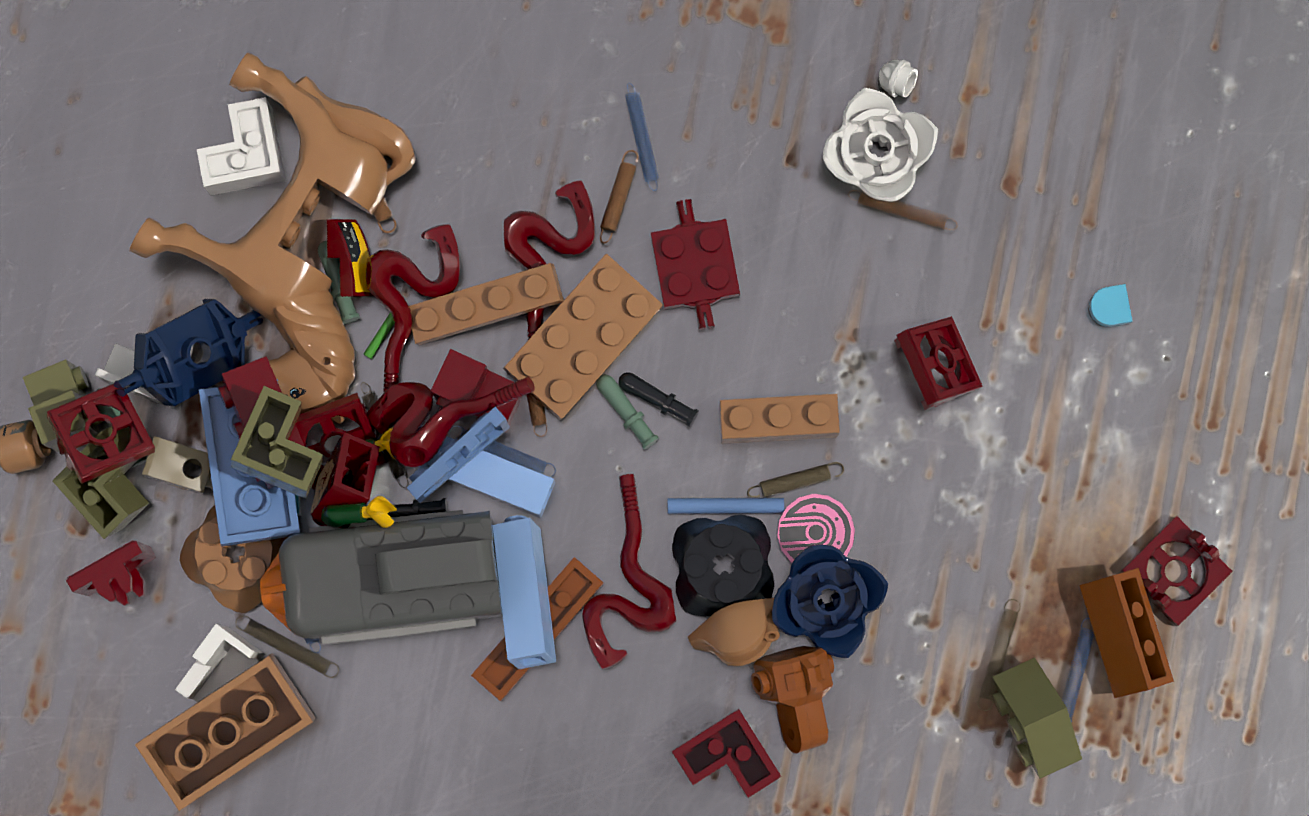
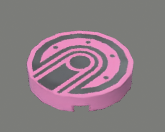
[777,494,855,563]

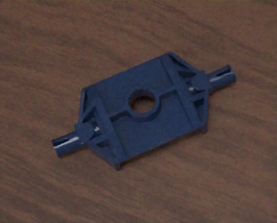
[114,299,263,406]

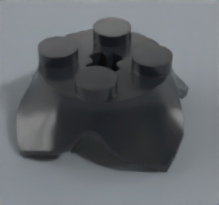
[672,514,775,617]

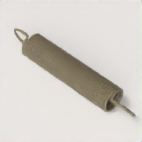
[747,462,844,498]

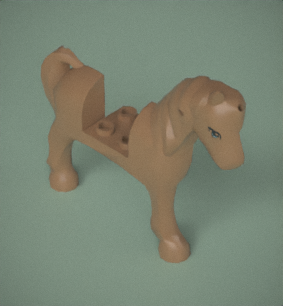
[129,52,416,424]

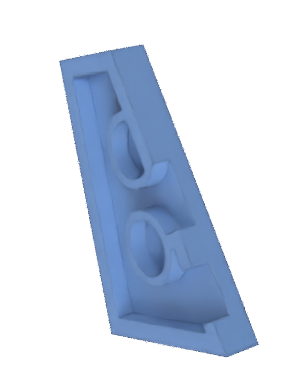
[407,406,510,503]

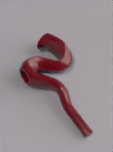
[504,181,595,340]
[366,224,460,394]
[368,377,535,467]
[582,474,676,670]

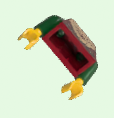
[310,428,397,528]

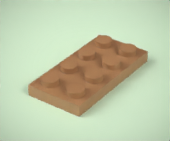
[503,253,663,420]

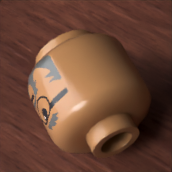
[0,419,51,474]

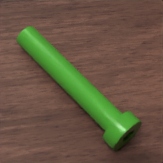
[363,312,395,359]

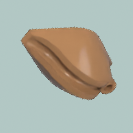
[688,598,780,666]

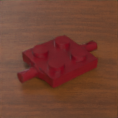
[651,199,740,330]

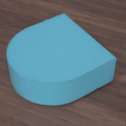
[1089,284,1133,327]

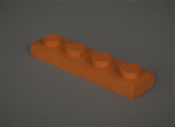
[471,557,604,701]

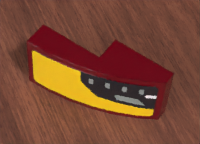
[327,219,374,297]

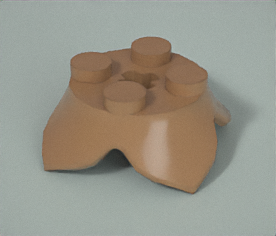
[179,505,288,613]

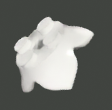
[823,88,938,202]

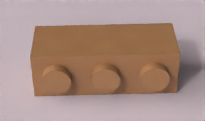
[719,394,840,444]

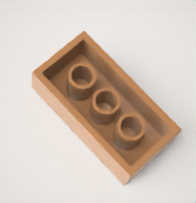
[135,653,316,811]

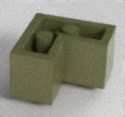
[22,359,103,452]
[231,386,323,499]
[52,426,149,539]
[992,657,1082,779]

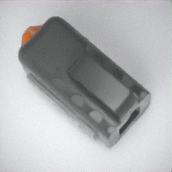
[260,510,502,645]

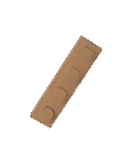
[409,263,564,345]

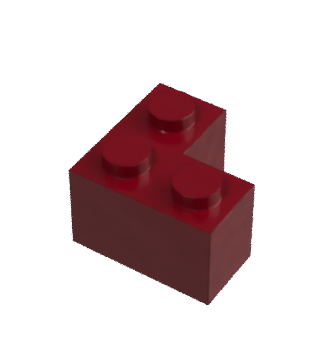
[430,349,523,433]
[672,709,782,798]

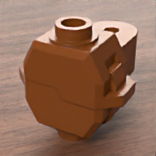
[751,646,834,753]

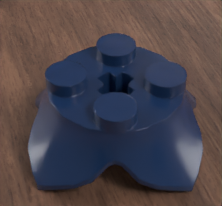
[772,544,888,658]

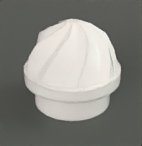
[879,60,918,98]

